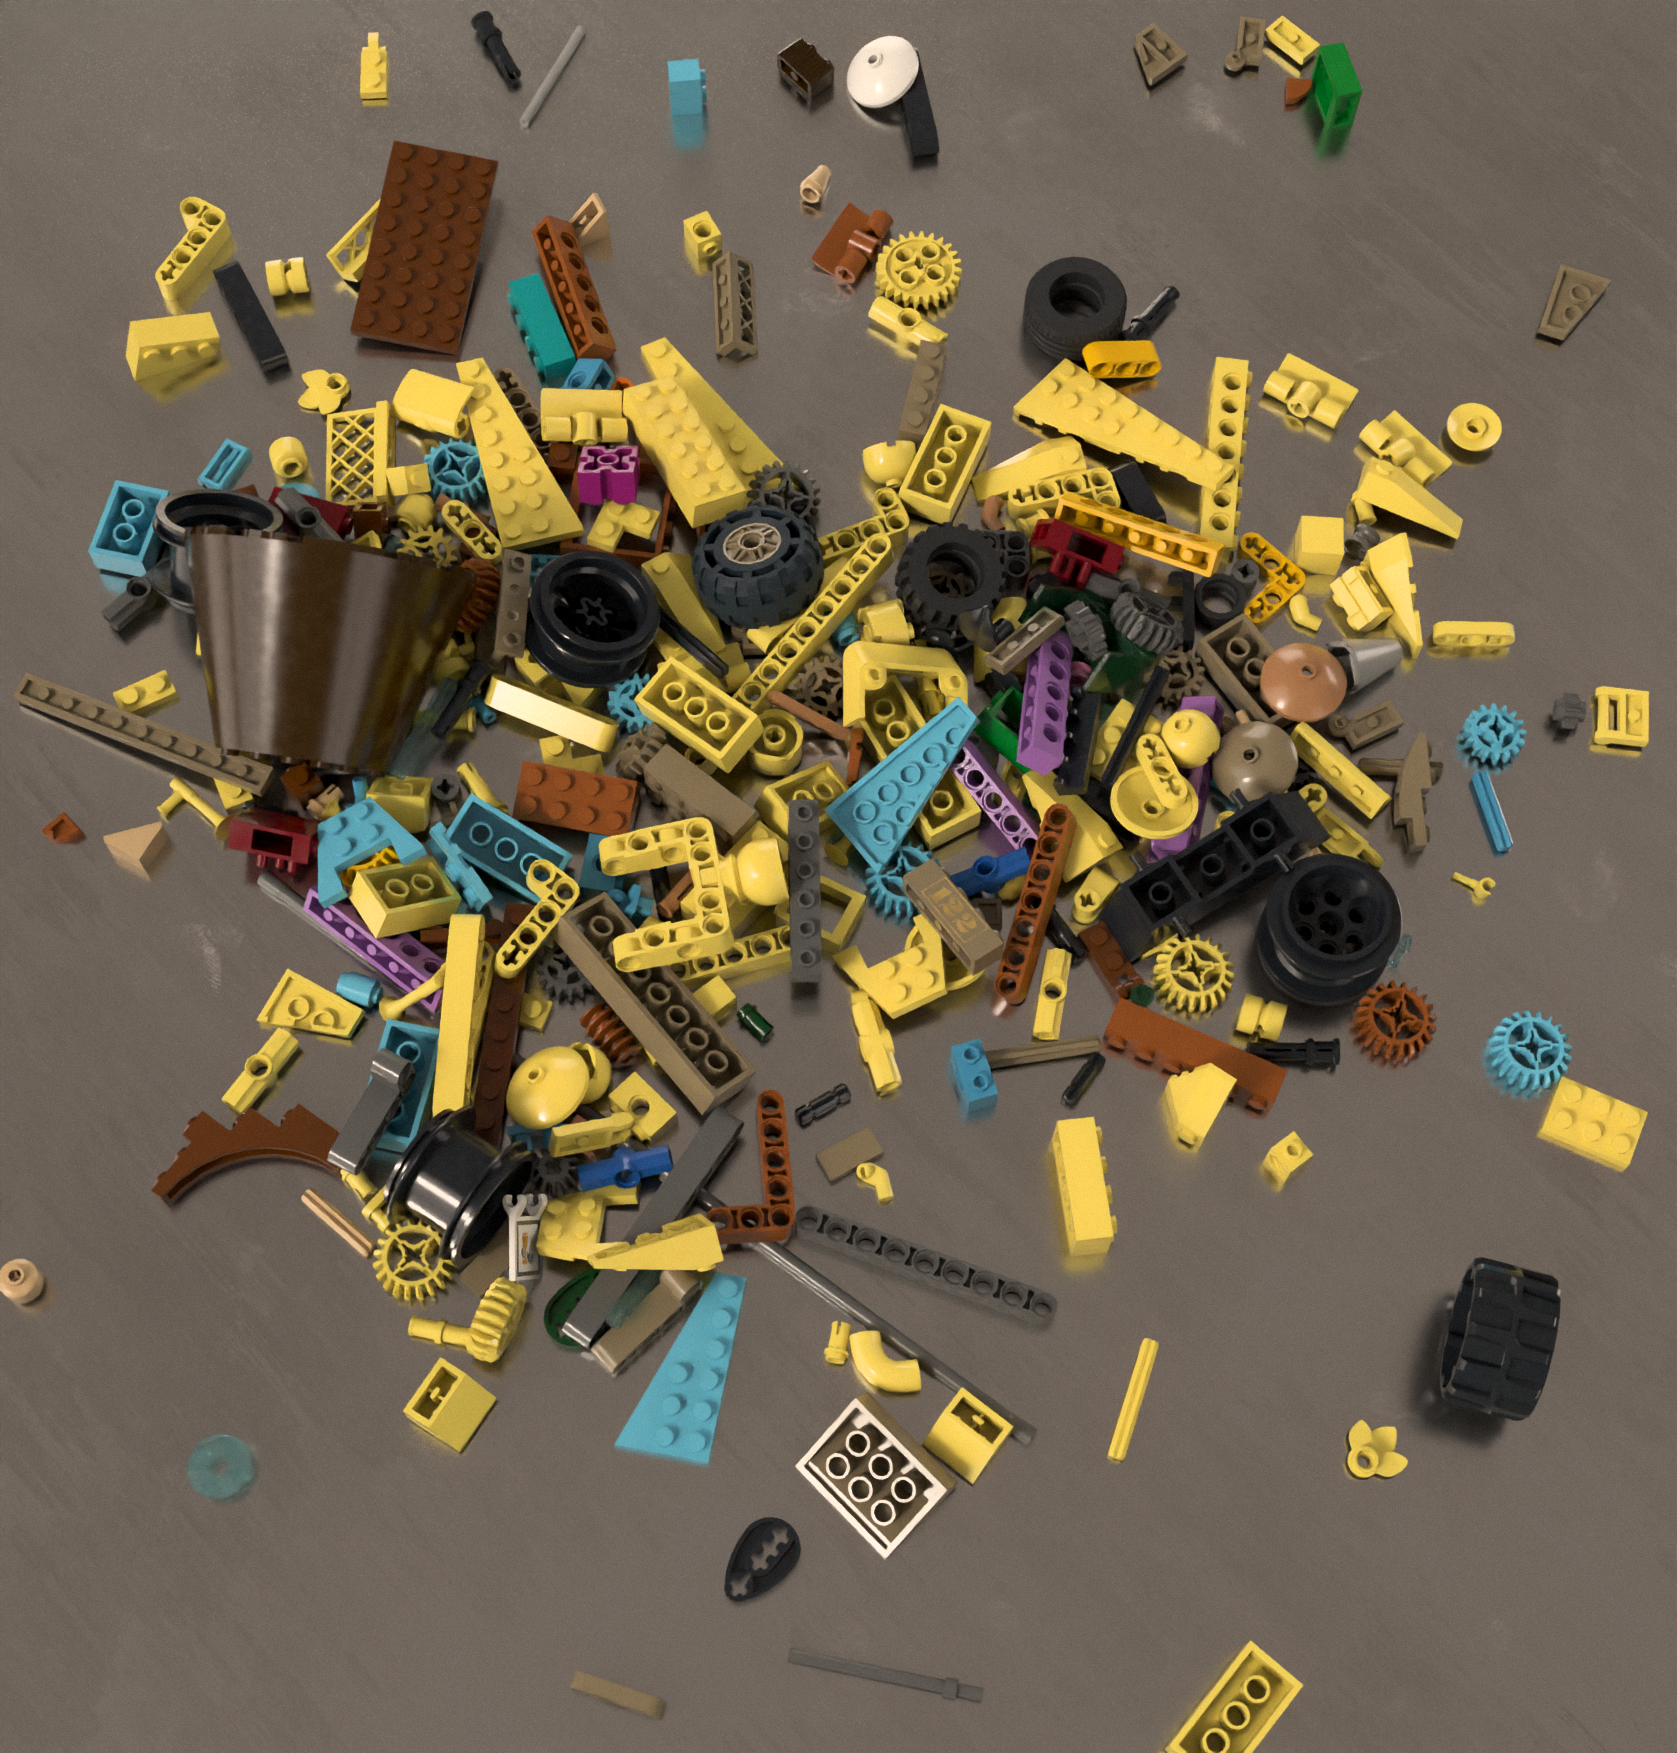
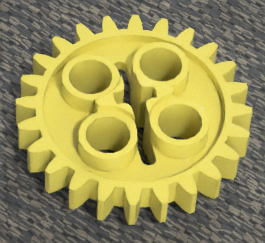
[876,231,962,310]

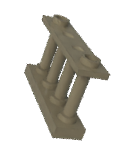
[474,548,532,681]

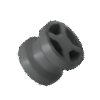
[1345,524,1380,559]
[1230,559,1260,593]
[431,774,462,809]

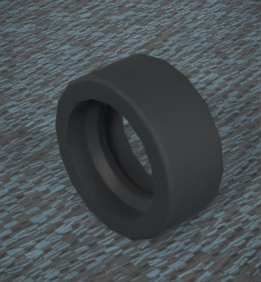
[1194,573,1246,629]

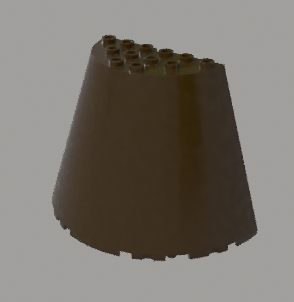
[184,526,477,777]

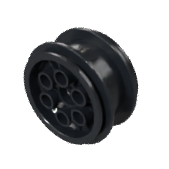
[525,551,660,688]

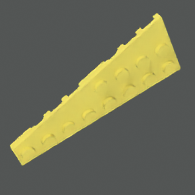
[640,337,801,510]
[456,358,584,551]
[1013,358,1234,491]

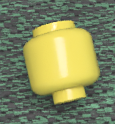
[269,436,308,478]
[396,493,438,534]

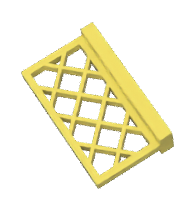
[325,400,396,510]

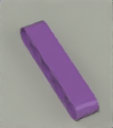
[949,740,1048,859]

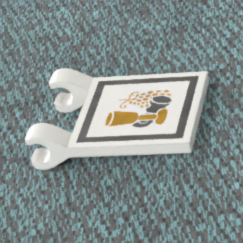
[502,1194,548,1281]

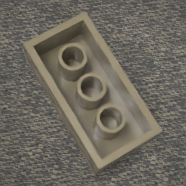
[1194,613,1293,729]
[643,743,756,855]

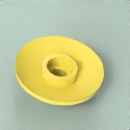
[1447,403,1502,451]

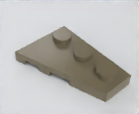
[1538,264,1612,340]

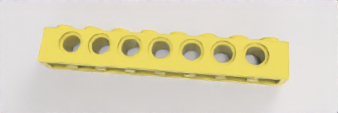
[1197,357,1252,561]

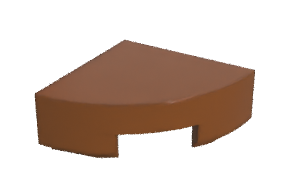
[1286,78,1313,104]
[41,812,85,842]

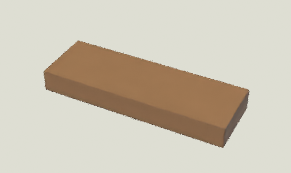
[765,690,851,740]

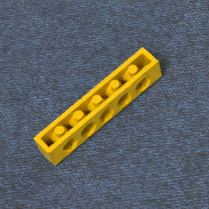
[1054,492,1226,578]

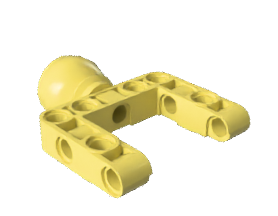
[599,817,790,972]

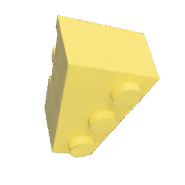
[126,312,220,381]

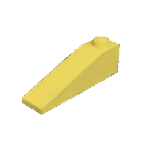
[971,436,1087,504]

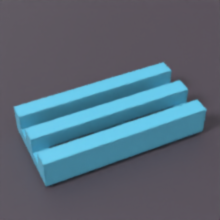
[197,438,252,490]

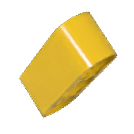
[1082,340,1162,378]

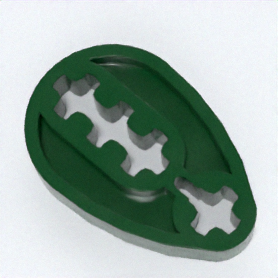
[544,1268,602,1350]

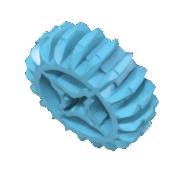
[423,438,488,504]
[865,840,940,918]
[1489,1010,1572,1091]

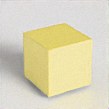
[1295,516,1344,575]

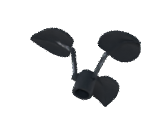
[922,605,1024,696]

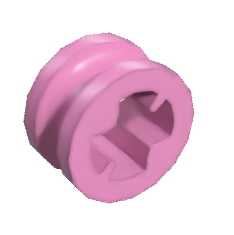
[1069,661,1093,687]

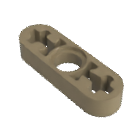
[570,1671,666,1718]

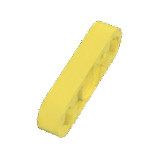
[442,500,503,566]
[1432,621,1515,647]
[1136,734,1188,809]

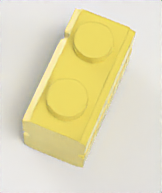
[1330,566,1394,632]

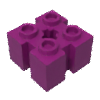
[577,446,641,505]

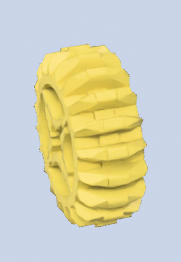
[1154,933,1235,1013]
[373,1217,457,1301]
[466,1277,527,1363]

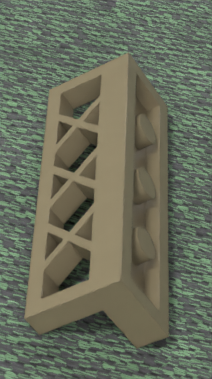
[712,251,758,356]

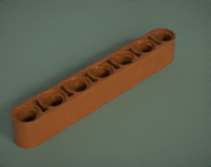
[994,803,1077,1004]

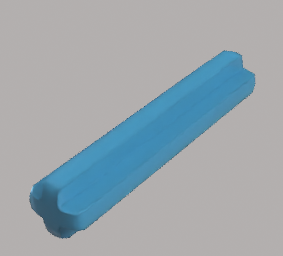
[1472,771,1514,852]

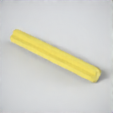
[1108,1338,1159,1460]

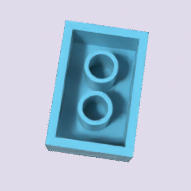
[88,480,170,577]

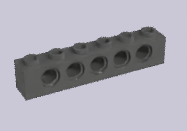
[787,800,822,982]

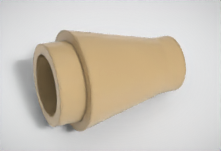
[800,165,831,203]

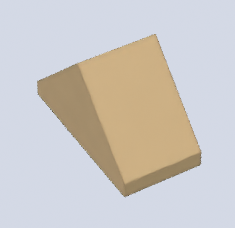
[568,193,610,248]
[103,821,169,871]

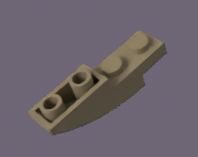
[1394,732,1435,853]

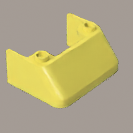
[843,641,968,727]

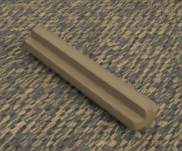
[1358,758,1444,777]

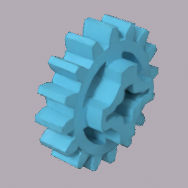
[607,673,655,733]
[1461,703,1527,765]

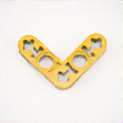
[1238,532,1306,629]

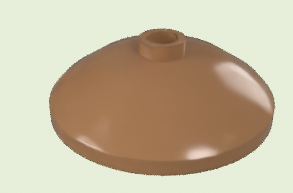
[1260,643,1347,722]

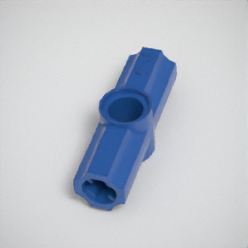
[950,847,1031,897]
[578,1145,674,1192]

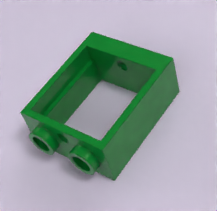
[1311,42,1362,129]
[973,685,1031,774]

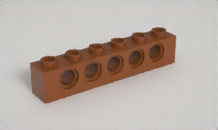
[532,215,617,361]

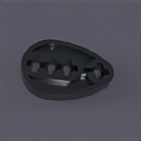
[724,1517,801,1604]

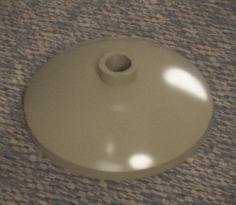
[1211,721,1298,801]

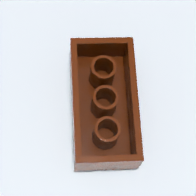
[512,761,642,836]

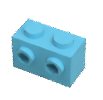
[667,59,707,116]

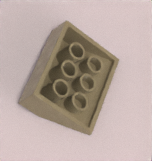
[795,1392,958,1559]

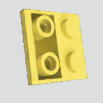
[403,1357,497,1452]
[922,1387,1013,1484]

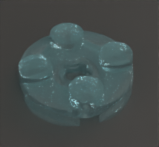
[186,1434,254,1500]

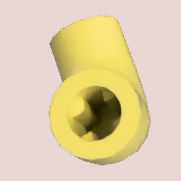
[849,1330,921,1393]

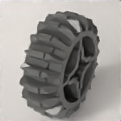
[746,460,821,525]
[1109,592,1184,654]

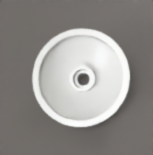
[847,36,919,108]

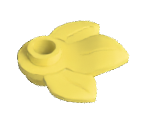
[298,370,350,415]
[1347,1420,1408,1478]

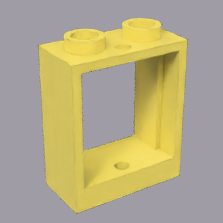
[774,875,866,954]

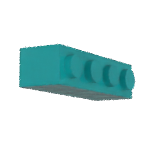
[506,273,576,382]

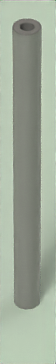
[519,25,586,126]

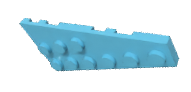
[825,697,979,876]
[614,1272,747,1465]

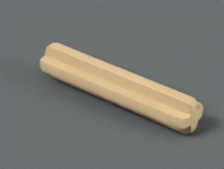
[301,1187,376,1256]

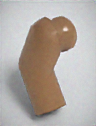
[981,495,1006,531]

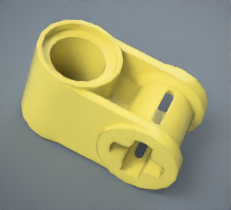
[1072,866,1121,924]

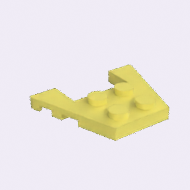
[832,914,948,1019]
[536,1182,641,1271]

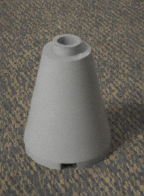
[1326,638,1403,696]

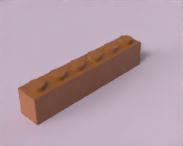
[1103,997,1288,1111]

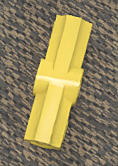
[869,296,948,346]
[1033,948,1072,1041]
[852,999,902,1092]
[221,1027,300,1114]

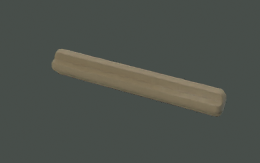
[985,1035,1101,1069]

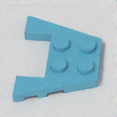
[318,797,428,909]
[424,821,493,912]

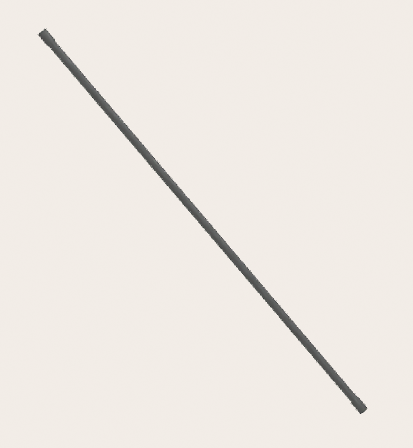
[257,870,1038,1446]

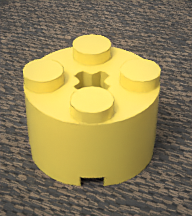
[857,599,915,646]
[746,709,803,776]

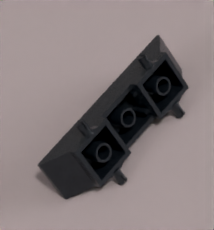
[1098,788,1331,962]

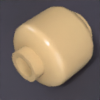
[0,1259,44,1303]

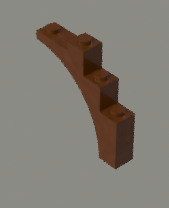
[151,1103,342,1206]

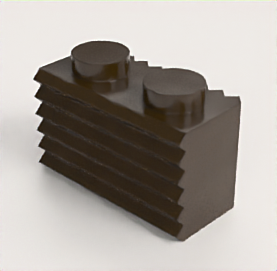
[777,38,835,99]

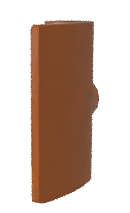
[812,203,894,283]

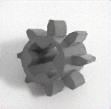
[1552,693,1586,729]

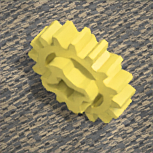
[397,525,458,568]

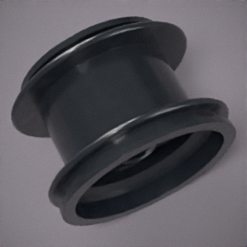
[151,489,285,614]
[1257,853,1403,1004]
[384,1105,538,1267]

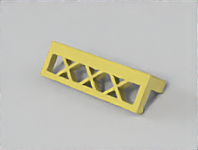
[326,199,380,282]
[1289,722,1392,819]

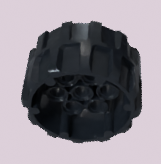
[1440,1257,1561,1421]

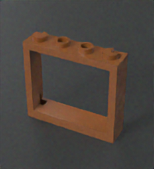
[560,451,678,570]

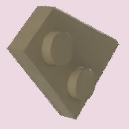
[1134,23,1188,86]

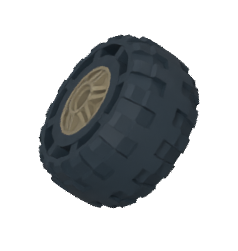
[692,505,824,629]

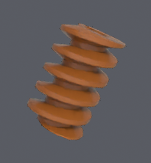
[580,1002,643,1068]

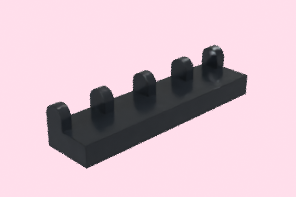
[1169,567,1195,653]
[1053,687,1104,796]

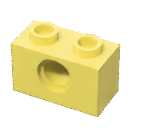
[608,1071,678,1146]

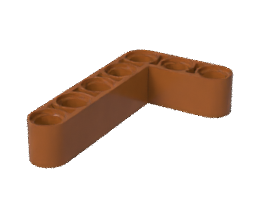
[706,1089,795,1245]

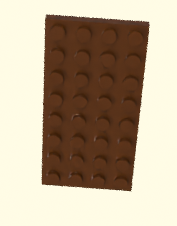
[350,140,499,355]

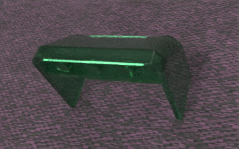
[1018,584,1157,694]

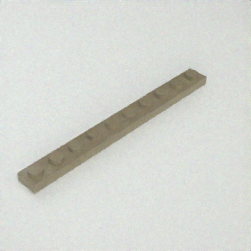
[12,672,276,797]

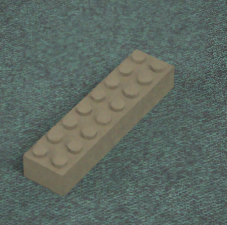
[551,892,757,1116]

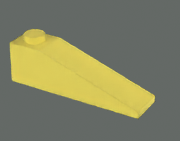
[1355,457,1463,539]
[1360,533,1423,659]
[641,552,726,655]
[1022,770,1123,883]
[1165,1063,1237,1146]
[587,1213,724,1272]

